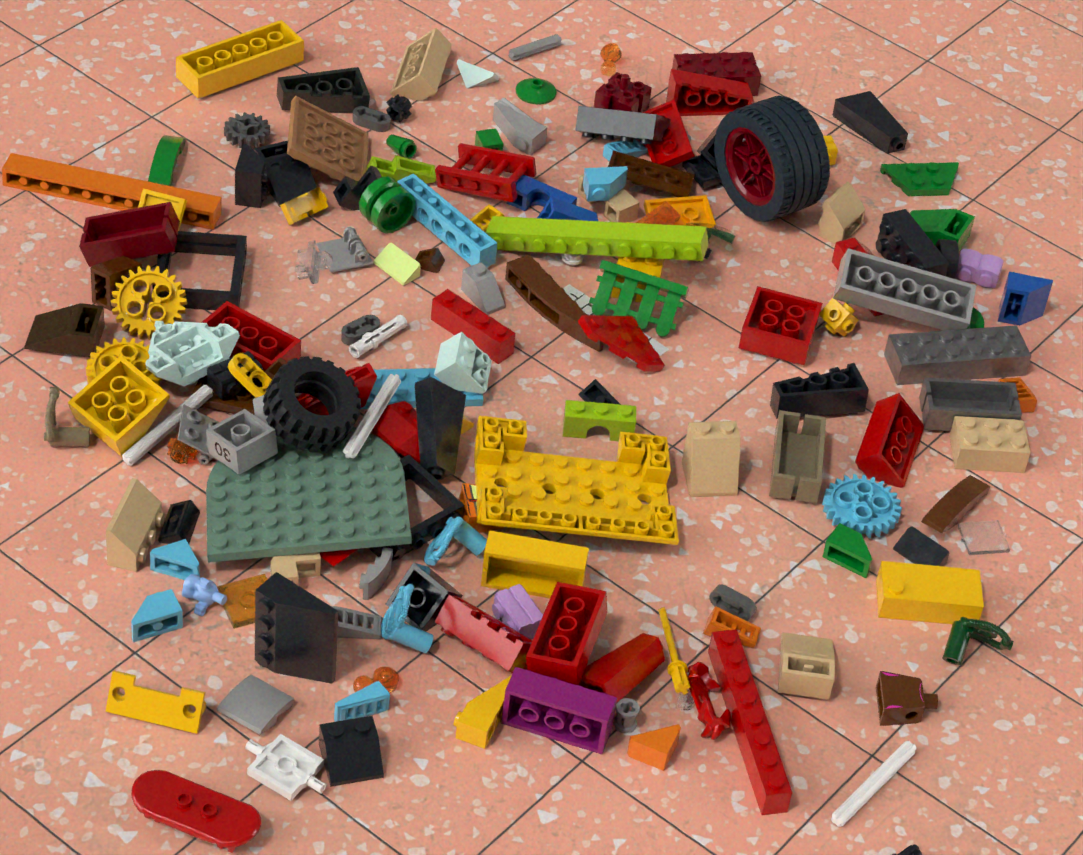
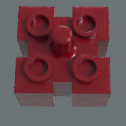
[594,72,652,113]

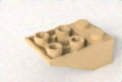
[778,632,835,700]

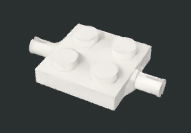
[245,734,327,801]

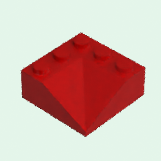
[738,286,823,365]

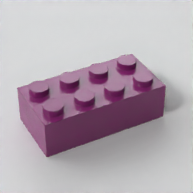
[501,667,617,754]

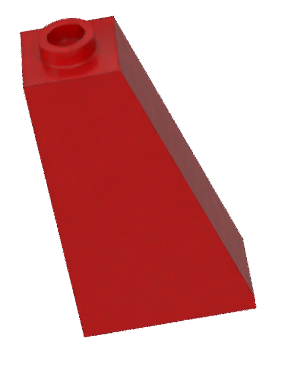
[579,633,665,703]

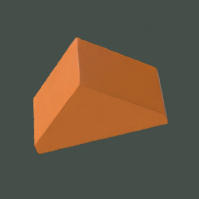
[627,724,681,771]

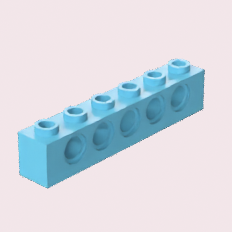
[397,174,497,267]

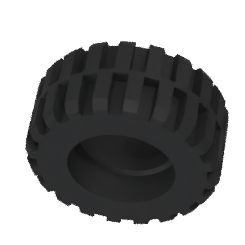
[263,356,361,452]

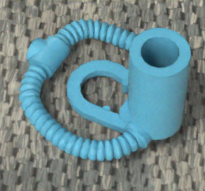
[424,517,487,566]
[381,584,433,653]

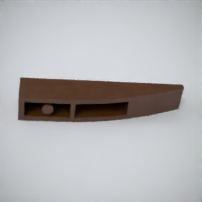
[505,254,603,352]

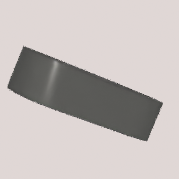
[353,106,391,132]
[341,315,380,346]
[709,584,757,621]

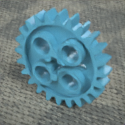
[822,474,902,538]

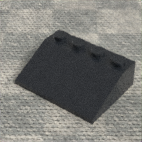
[255,572,338,684]

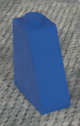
[537,197,598,221]

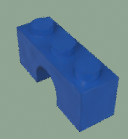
[507,174,577,211]

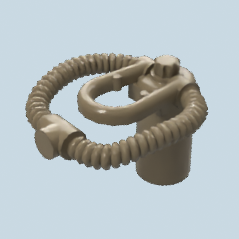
[44,387,90,446]

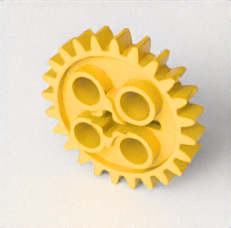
[111,265,187,340]
[86,337,163,386]

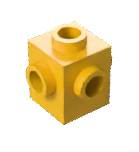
[819,298,859,337]

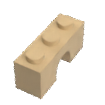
[578,174,640,223]

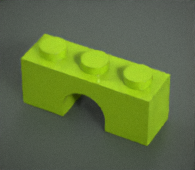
[562,400,636,441]

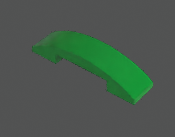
[148,135,186,186]

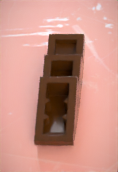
[921,475,990,533]

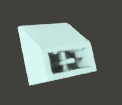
[434,332,492,394]

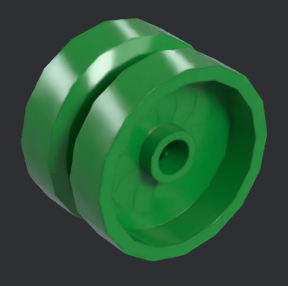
[359,176,416,234]

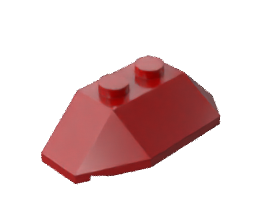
[296,363,377,415]
[364,401,420,462]

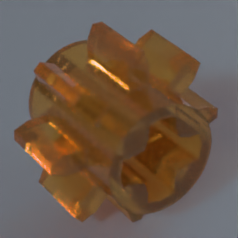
[167,434,198,464]

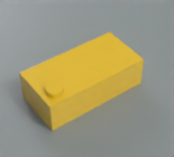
[876,561,984,624]

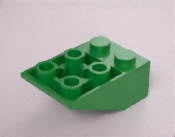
[910,209,975,251]

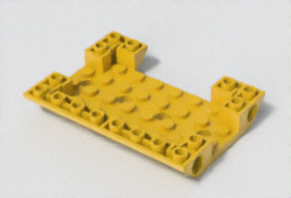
[474,415,679,545]

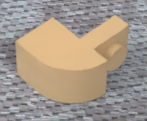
[270,552,321,585]

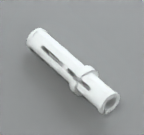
[349,315,408,358]

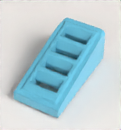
[603,139,648,162]
[334,681,390,722]

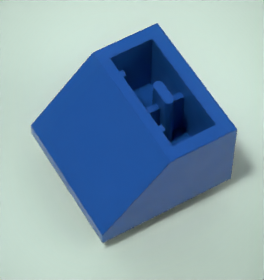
[998,272,1053,326]

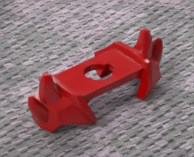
[687,662,731,740]

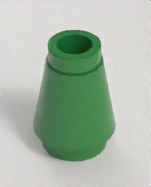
[386,134,417,159]

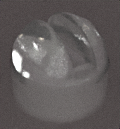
[675,691,695,711]

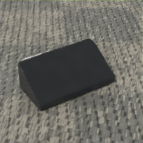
[578,379,621,405]
[158,500,200,544]
[893,526,949,566]

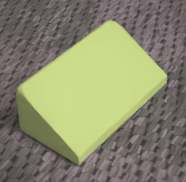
[373,243,421,286]

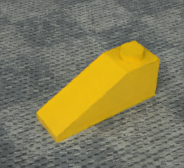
[453,675,512,749]

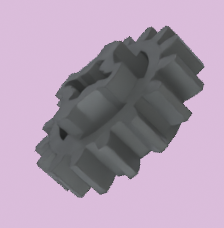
[224,112,270,148]

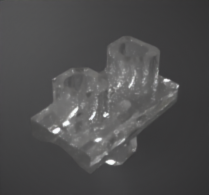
[295,240,333,284]

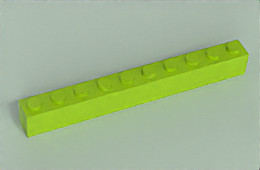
[485,216,709,261]

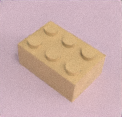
[949,416,1030,473]

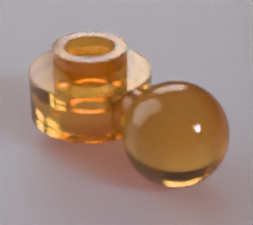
[600,43,622,76]
[353,667,399,693]

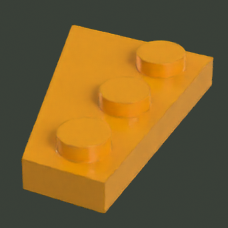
[643,195,717,233]

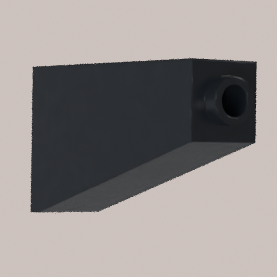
[832,91,908,154]
[415,377,466,480]

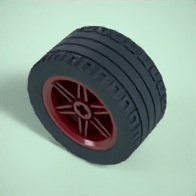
[714,95,830,222]

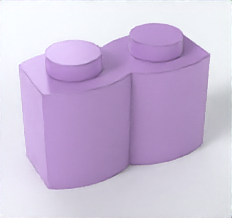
[955,249,1004,288]

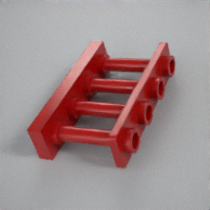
[435,143,537,202]

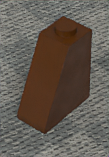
[90,255,143,311]

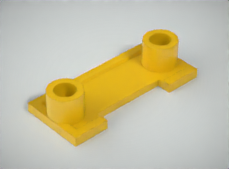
[105,670,206,734]

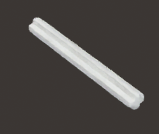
[343,374,401,459]
[122,385,213,466]
[831,741,916,827]

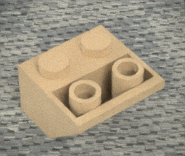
[818,182,866,244]

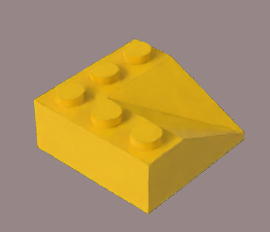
[67,356,170,457]

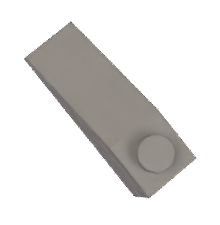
[493,102,547,155]

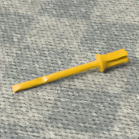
[658,607,690,695]

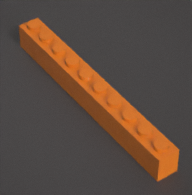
[2,153,222,230]

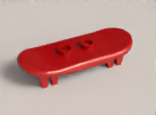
[131,770,261,853]

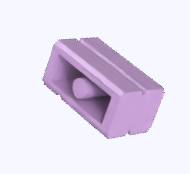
[492,584,543,639]

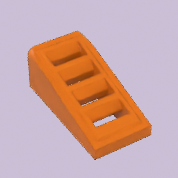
[998,377,1037,413]
[703,606,761,648]

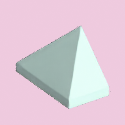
[457,59,500,88]

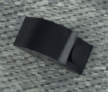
[333,166,382,210]

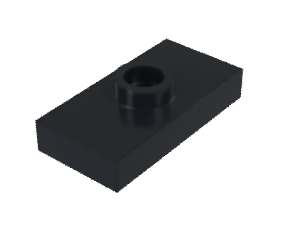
[682,155,722,188]

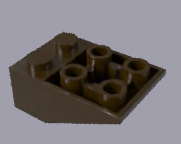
[24,303,105,357]

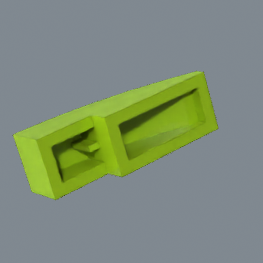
[367,155,436,184]

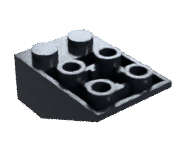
[254,141,317,207]

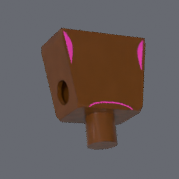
[876,671,938,726]

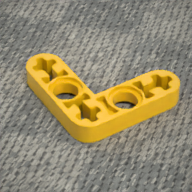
[228,353,272,398]

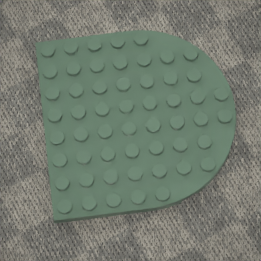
[206,427,412,563]

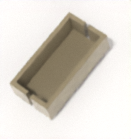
[769,410,826,504]

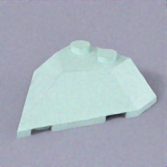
[145,321,240,386]

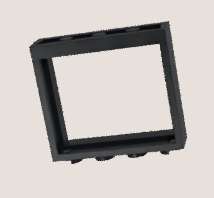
[152,231,247,310]
[369,455,465,562]

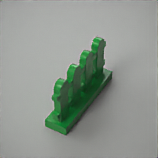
[589,260,689,337]

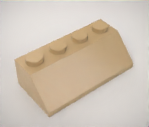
[390,28,452,101]

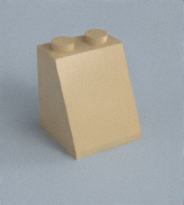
[682,421,740,497]

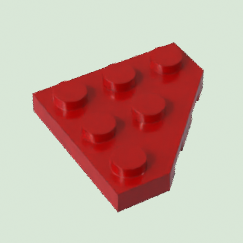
[578,315,665,372]

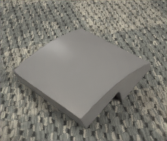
[217,675,294,735]

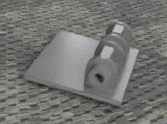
[316,227,373,273]
[177,404,219,465]

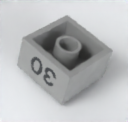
[206,409,278,475]

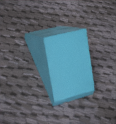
[150,539,200,580]

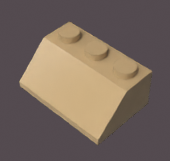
[106,478,165,572]

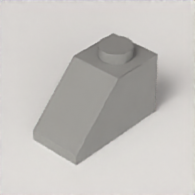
[461,262,505,315]

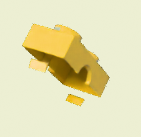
[280,187,328,225]

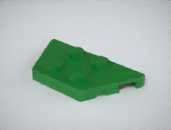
[880,162,959,196]

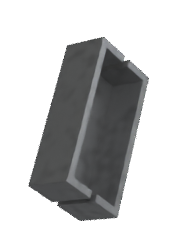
[919,377,1022,431]

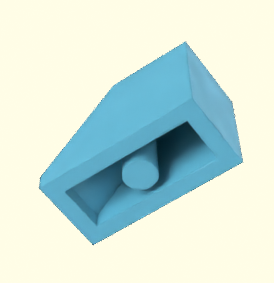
[583,166,628,201]
[131,589,183,642]

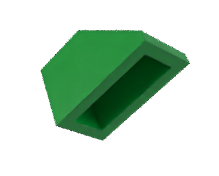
[822,523,872,578]

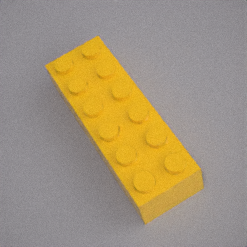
[176,20,304,99]

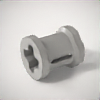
[613,698,640,733]

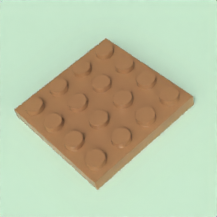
[287,95,369,181]

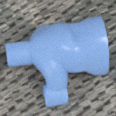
[182,574,227,616]

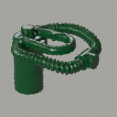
[942,617,1014,665]

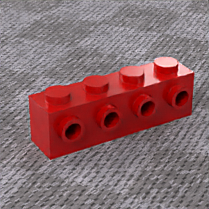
[431,289,516,364]

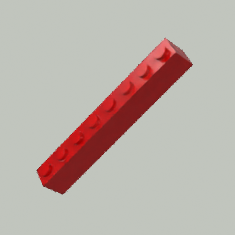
[708,629,792,815]

